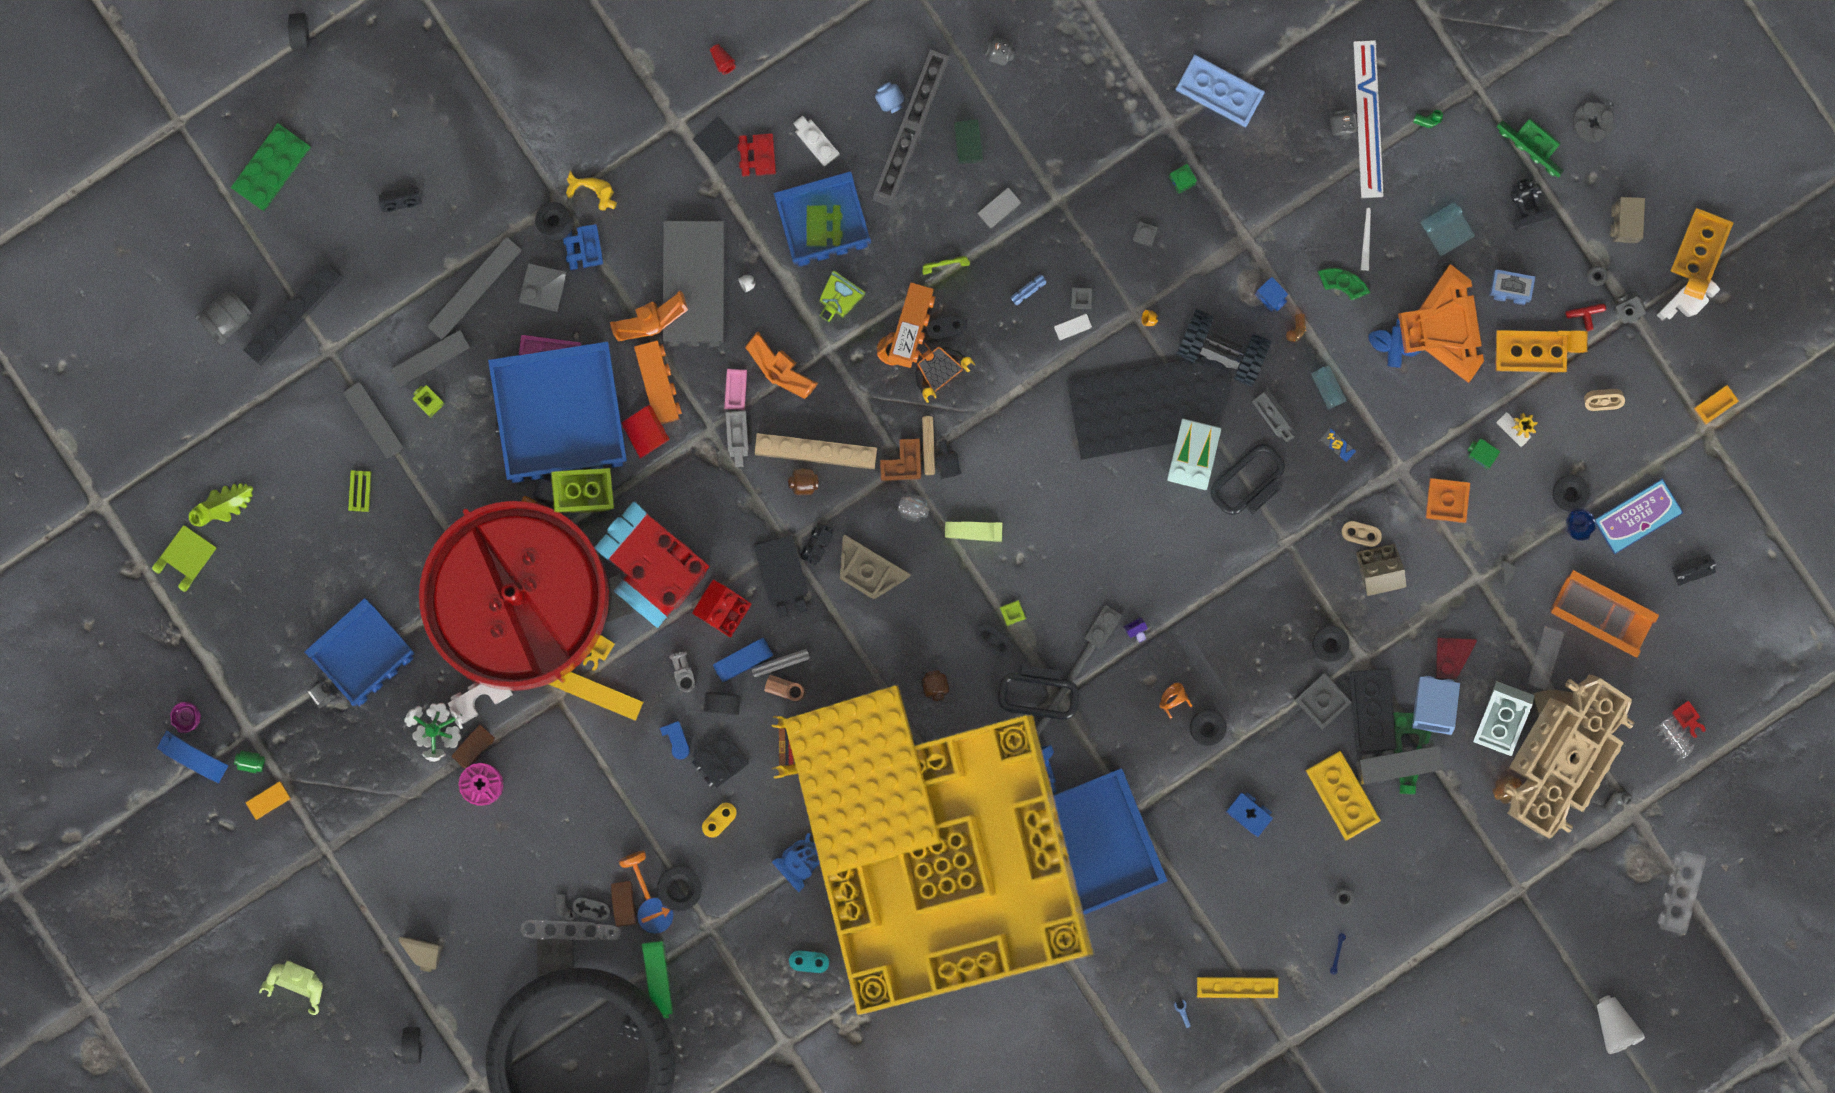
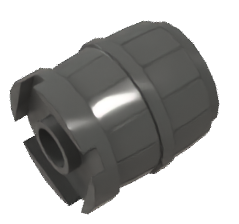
[194,290,252,346]

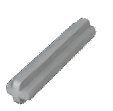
[751,649,810,677]

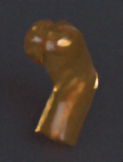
[1286,314,1306,343]

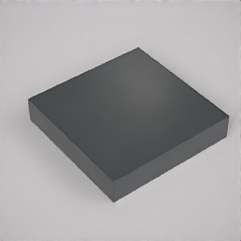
[1294,673,1352,730]

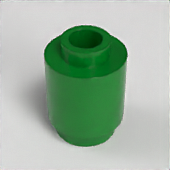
[234,750,265,773]

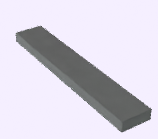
[427,237,522,340]

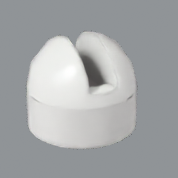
[738,275,756,292]

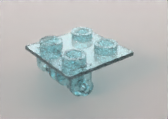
[1420,202,1475,256]

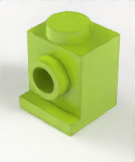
[412,385,445,418]

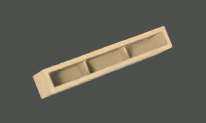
[755,433,877,469]

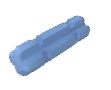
[1011,275,1046,305]

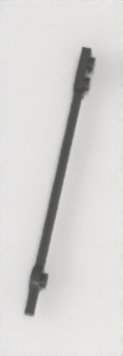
[1036,605,1123,737]

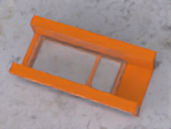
[1550,570,1659,658]

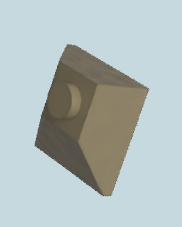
[399,936,443,972]

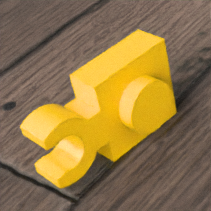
[583,635,615,671]

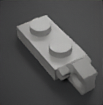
[726,411,749,467]

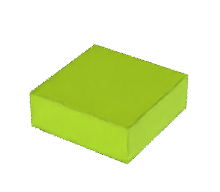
[1000,600,1026,626]

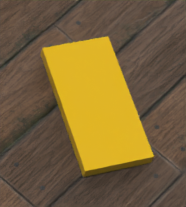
[1305,751,1381,841]

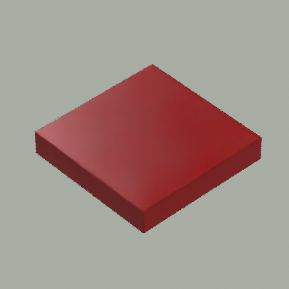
[621,405,670,458]

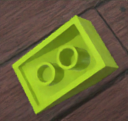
[551,468,614,513]

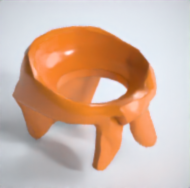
[877,332,898,366]
[1159,683,1192,719]

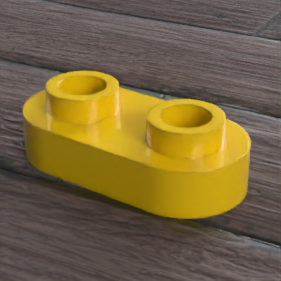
[702,803,737,837]

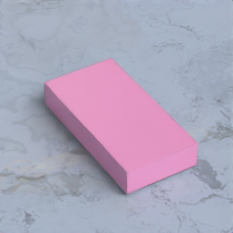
[724,369,747,410]

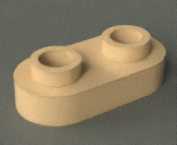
[1584,389,1625,411]
[1341,521,1382,547]

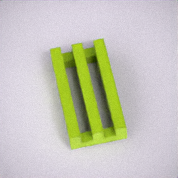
[348,470,372,512]

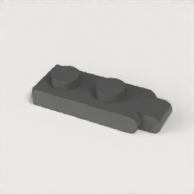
[1252,390,1297,442]

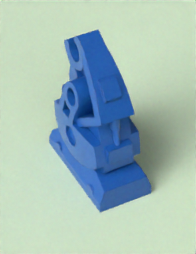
[772,833,820,892]

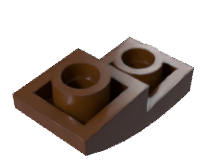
[452,725,495,769]
[611,881,636,927]

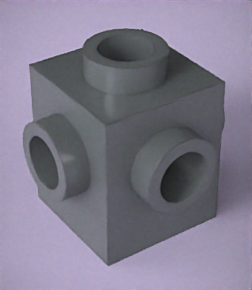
[1613,291,1646,324]

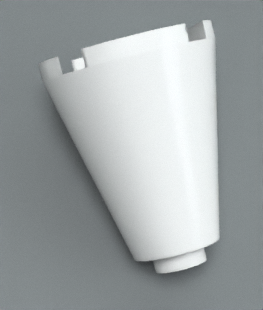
[1597,995,1645,1054]

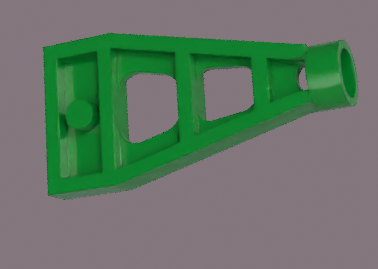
[1393,712,1431,794]

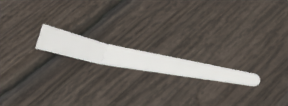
[1361,208,1371,270]

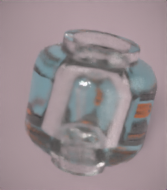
[898,494,930,522]

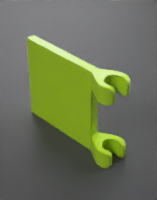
[152,525,217,592]

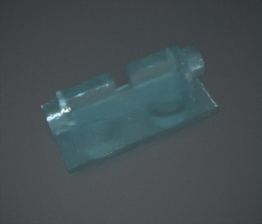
[1311,365,1347,410]

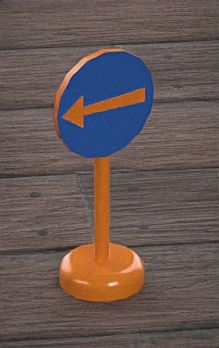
[618,850,674,934]

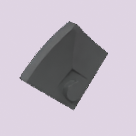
[519,263,567,312]

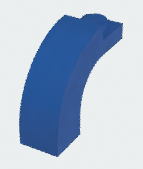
[157,731,228,783]

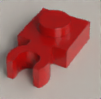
[1671,701,1706,738]

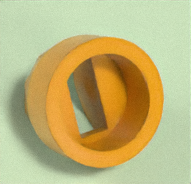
[1141,310,1158,326]

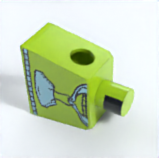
[820,271,865,322]

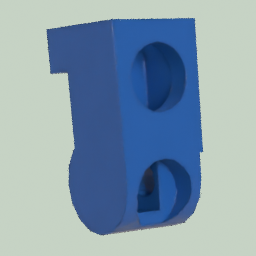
[660,721,690,760]

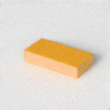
[1694,385,1739,425]
[245,781,291,820]

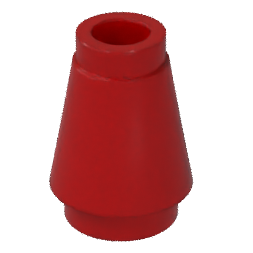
[710,44,736,75]

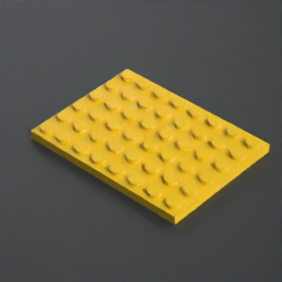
[784,686,941,876]

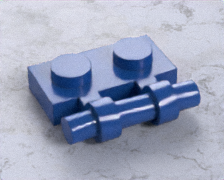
[563,224,604,270]

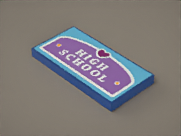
[1593,479,1683,554]

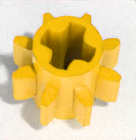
[1511,413,1538,438]

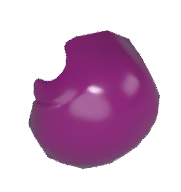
[170,701,201,733]

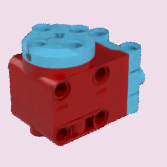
[594,501,710,628]

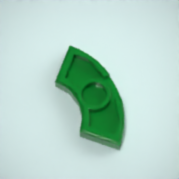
[1318,268,1370,301]

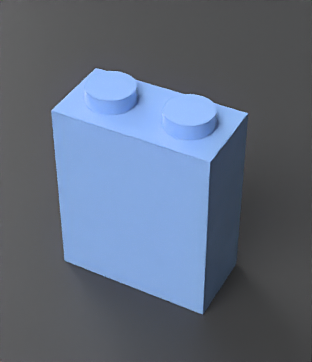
[1412,676,1460,735]

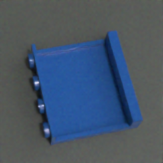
[774,172,871,266]
[305,598,415,706]

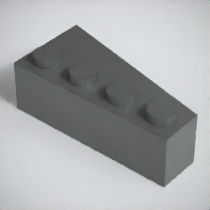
[1355,743,1444,785]

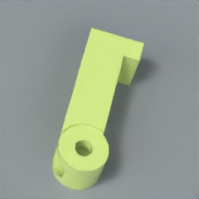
[945,522,1002,542]

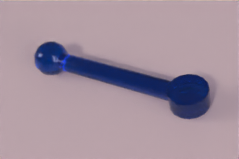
[1330,933,1346,975]

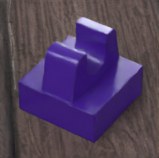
[1123,617,1148,643]

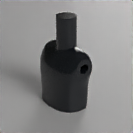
[935,440,961,479]

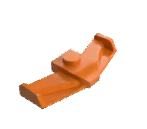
[610,291,688,341]
[745,331,818,399]

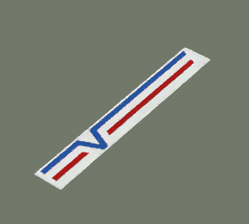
[1354,41,1383,198]

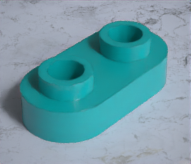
[789,951,829,973]

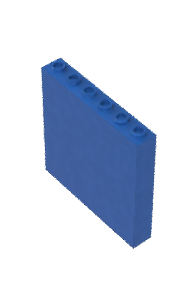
[488,342,627,483]
[1053,768,1167,915]

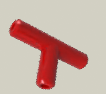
[1566,303,1606,331]

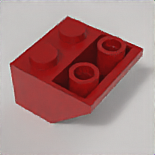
[692,579,752,638]

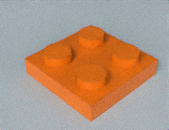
[1425,478,1470,523]

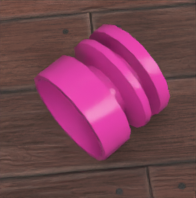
[459,763,504,806]

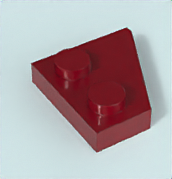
[1436,638,1477,679]

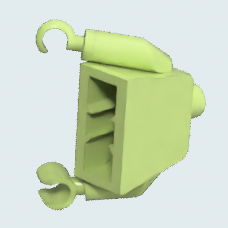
[259,961,323,1015]

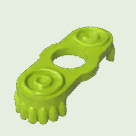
[922,256,970,275]

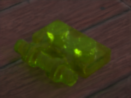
[807,205,843,246]

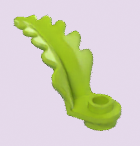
[189,483,253,527]

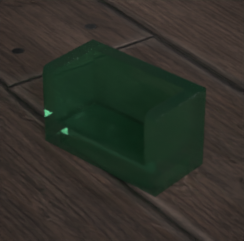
[954,119,983,164]

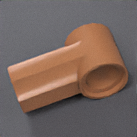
[764,675,806,702]

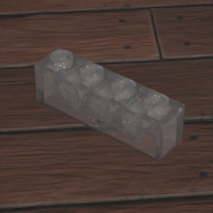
[1658,851,1707,935]

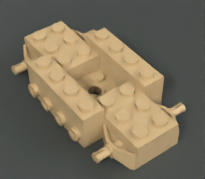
[1504,674,1634,839]

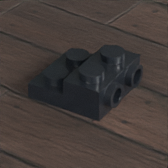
[692,732,749,788]

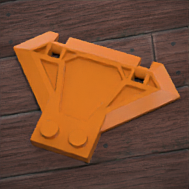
[1398,264,1484,383]

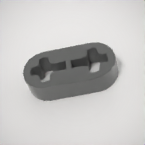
[573,897,611,921]

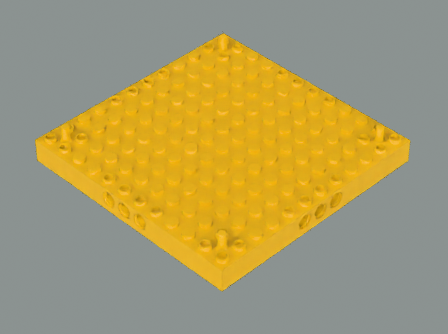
[799,715,1093,1015]

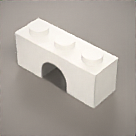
[448,682,513,725]

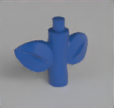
[1369,319,1421,368]

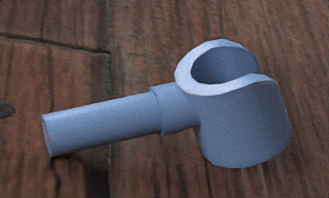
[1174,1000,1191,1028]

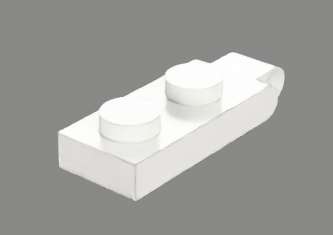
[793,116,840,167]

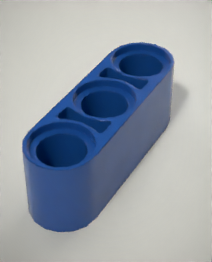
[713,638,773,683]

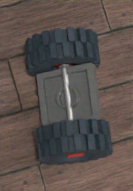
[1176,309,1272,387]

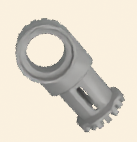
[669,651,696,692]

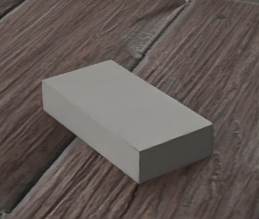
[978,188,1021,229]

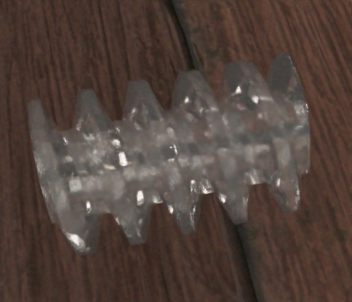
[1653,716,1696,762]

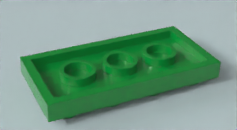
[231,123,311,212]

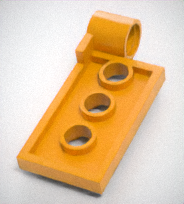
[1671,208,1734,300]
[1496,330,1588,373]

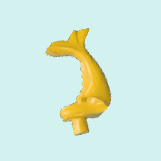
[566,171,617,211]

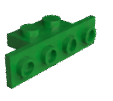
[1497,118,1564,178]

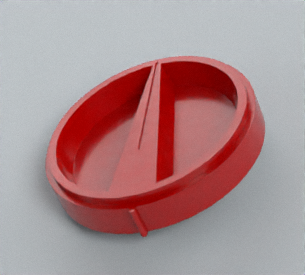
[419,501,609,691]

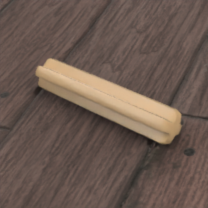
[922,416,935,475]

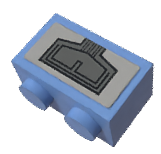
[1489,270,1535,305]

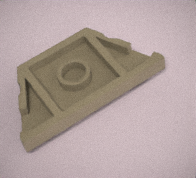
[840,535,911,600]

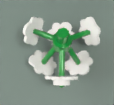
[405,703,463,761]

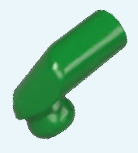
[1413,109,1443,128]

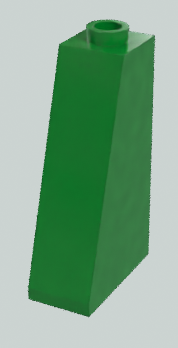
[642,941,673,1018]

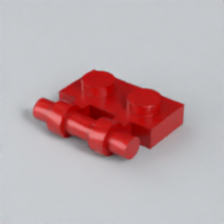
[737,134,776,176]

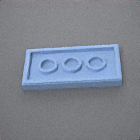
[1176,54,1265,128]

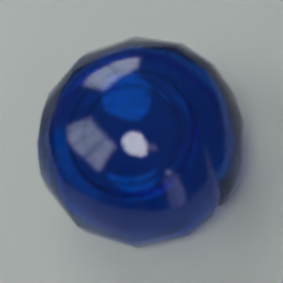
[1565,509,1596,541]

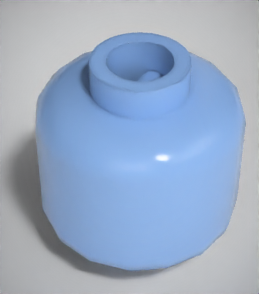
[875,82,905,113]

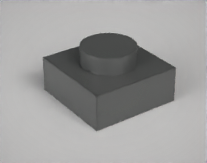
[1133,221,1158,247]
[1071,288,1092,309]

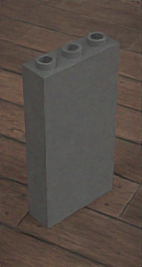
[663,221,725,347]

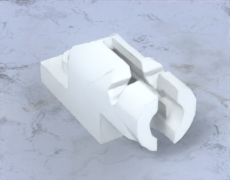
[1657,280,1720,320]

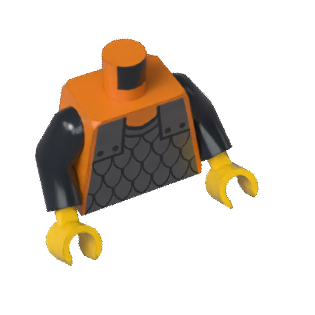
[915,343,975,403]

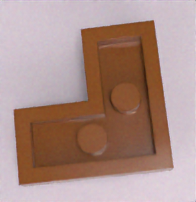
[880,439,921,481]

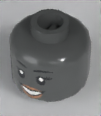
[985,37,1016,66]
[1330,109,1357,139]

